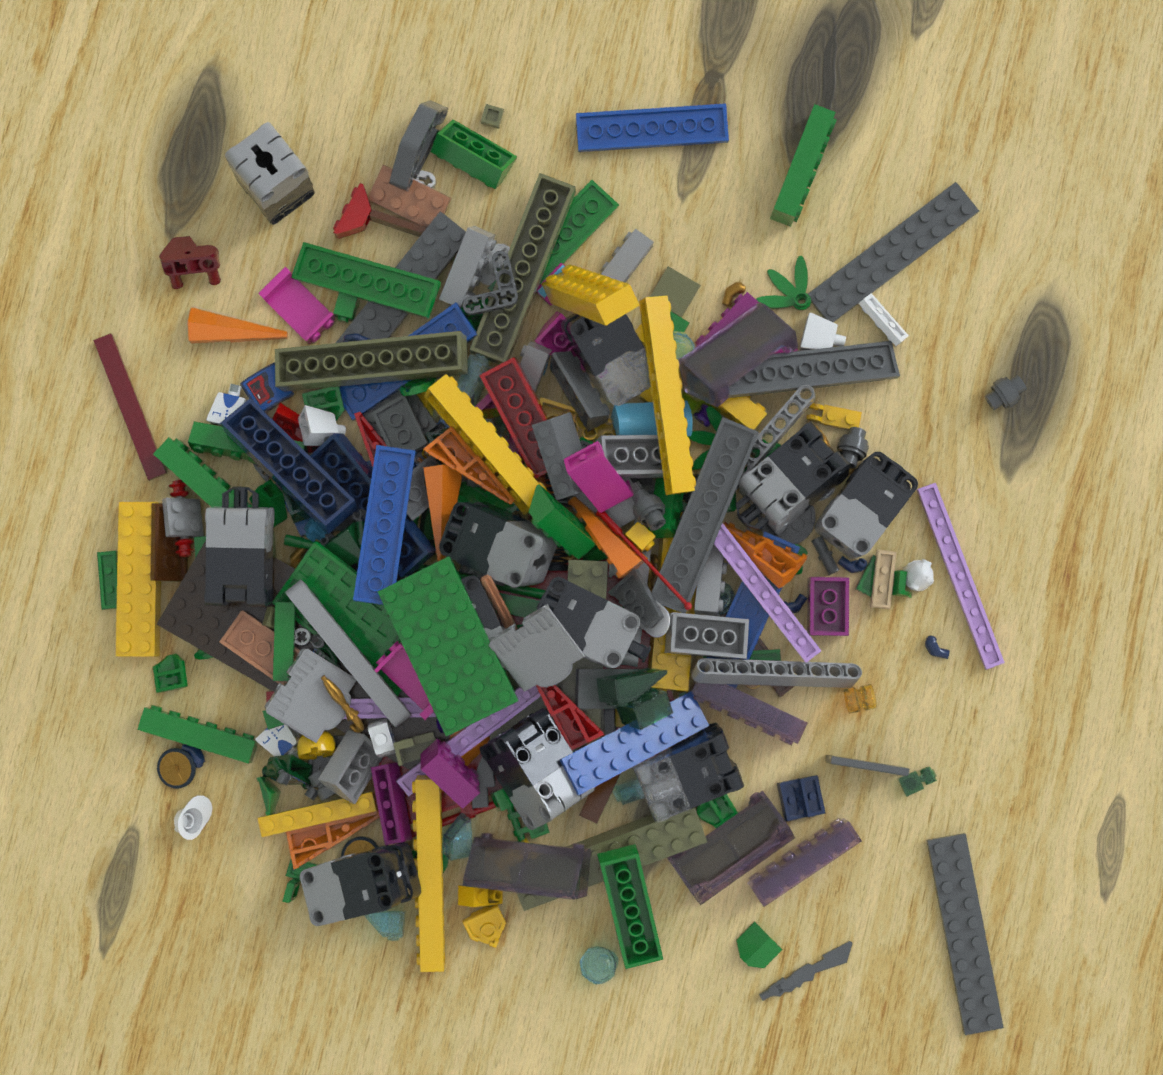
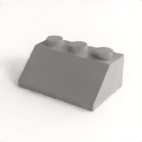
[318,730,383,804]

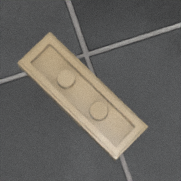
[870,550,897,609]

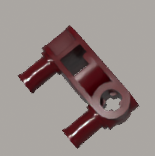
[159,236,221,289]

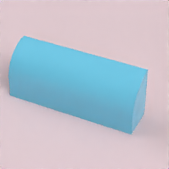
[611,401,693,436]

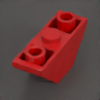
[333,183,372,239]

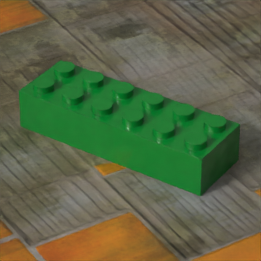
[770,104,837,227]
[153,437,252,507]
[597,844,663,969]

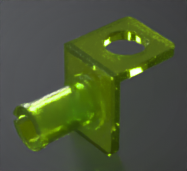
[682,392,721,418]

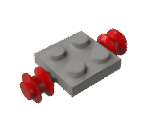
[162,480,204,557]

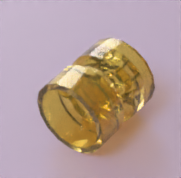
[844,684,877,714]

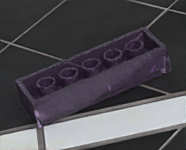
[690,681,808,746]
[747,818,862,907]

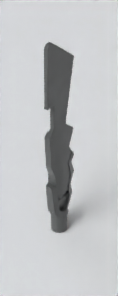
[759,941,852,1001]

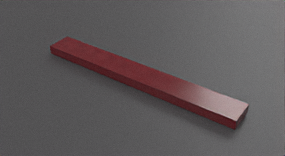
[93,333,167,481]

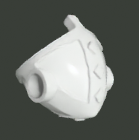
[902,559,934,591]

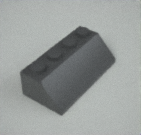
[550,351,610,432]
[532,412,583,500]

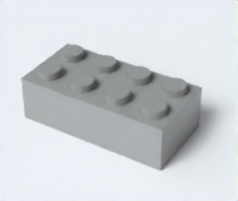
[439,226,496,308]
[595,435,663,478]
[665,612,749,660]

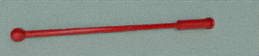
[596,511,692,610]

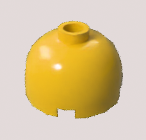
[297,731,336,760]

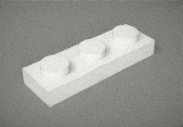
[859,293,909,346]

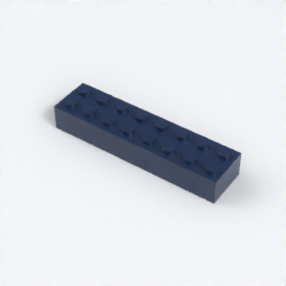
[221,398,357,534]
[310,433,436,578]

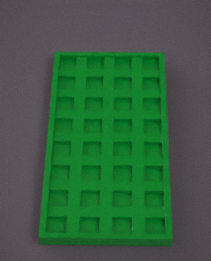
[272,541,402,696]
[378,556,519,737]

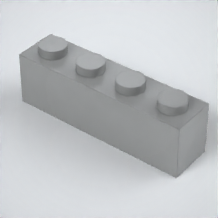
[600,229,654,283]
[520,341,552,393]
[694,544,727,616]

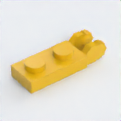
[806,403,862,430]

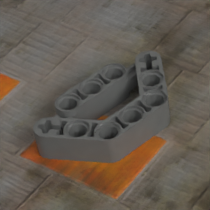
[389,100,448,191]

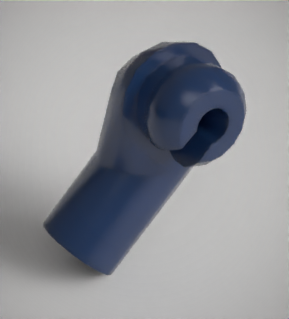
[343,333,371,342]
[837,556,867,573]
[783,593,808,614]
[925,635,950,659]
[181,744,205,768]

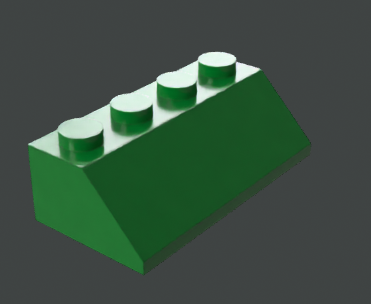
[430,119,517,189]
[529,484,596,560]

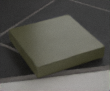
[650,266,701,318]

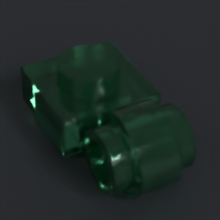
[897,766,937,797]

